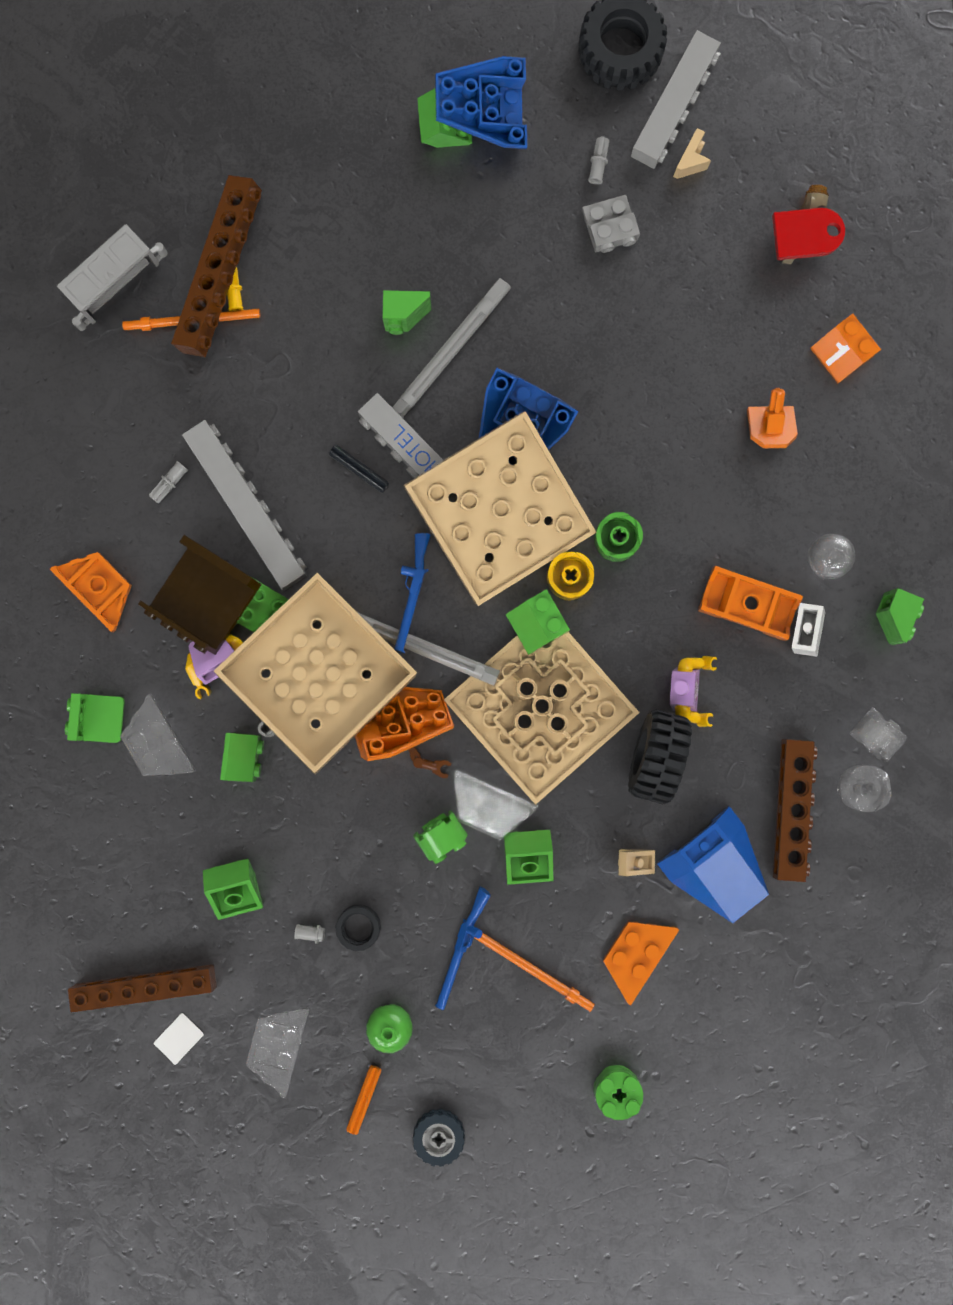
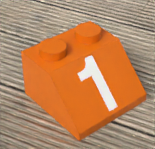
[810,314,881,383]

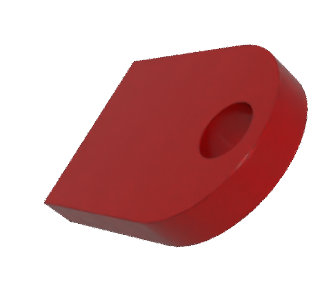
[772,208,845,260]

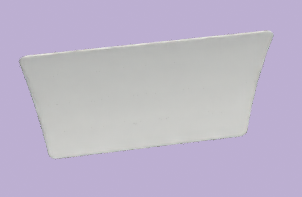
[154,1013,204,1065]

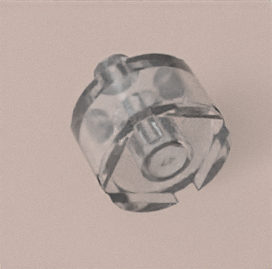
[850,708,907,763]
[837,765,892,812]

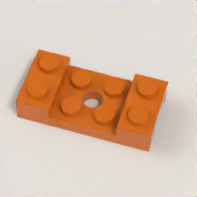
[698,566,803,641]

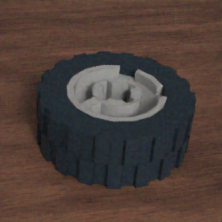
[413,1109,465,1167]

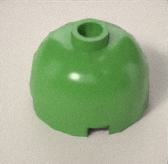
[366,1004,413,1053]

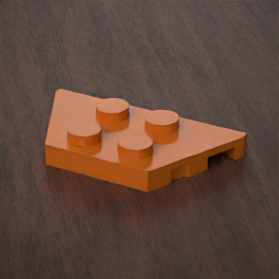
[50,552,132,633]
[603,921,679,1006]

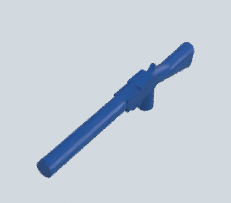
[394,533,431,653]
[435,886,491,1010]

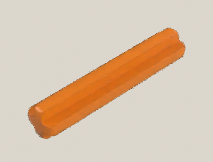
[346,1065,381,1135]

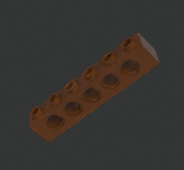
[773,739,817,882]
[68,964,217,1013]

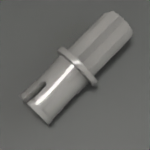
[588,136,610,185]
[149,461,188,503]

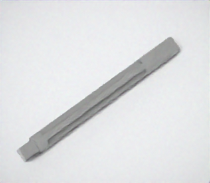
[392,278,511,418]
[357,612,500,686]

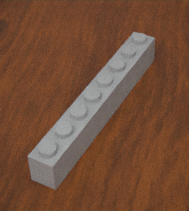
[182,420,308,591]

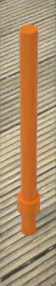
[122,309,260,331]
[474,933,595,1012]

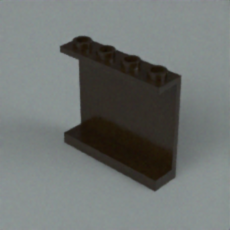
[138,535,262,655]

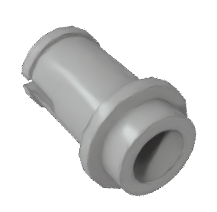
[258,722,275,737]
[294,924,325,944]

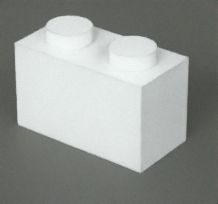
[792,603,825,657]

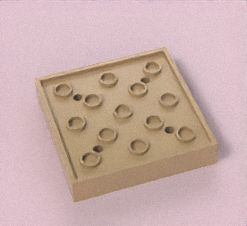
[403,411,596,606]
[214,573,417,775]

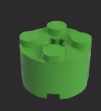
[594,512,643,562]
[413,810,468,864]
[593,1065,643,1120]

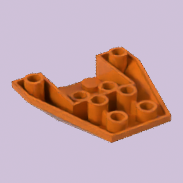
[355,687,454,761]

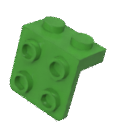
[237,575,289,632]
[65,693,125,743]

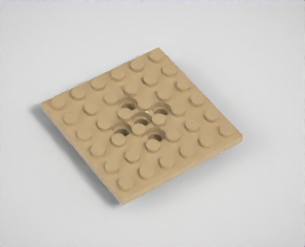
[444,632,640,805]

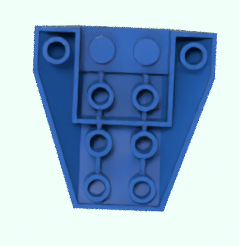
[435,56,527,149]
[478,368,579,465]
[656,806,769,923]

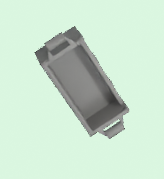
[57,224,168,331]

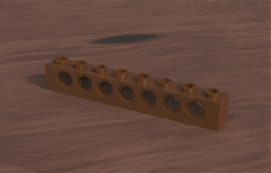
[171,175,262,358]

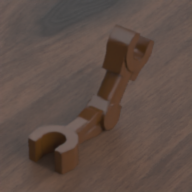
[408,746,452,778]

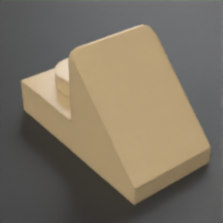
[673,128,711,179]
[618,849,655,876]

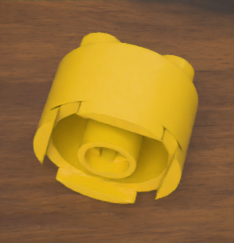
[546,552,594,601]

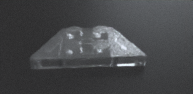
[120,694,196,776]
[454,770,538,840]
[246,1007,310,1098]

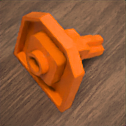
[747,388,798,448]

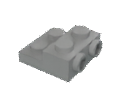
[582,195,640,253]

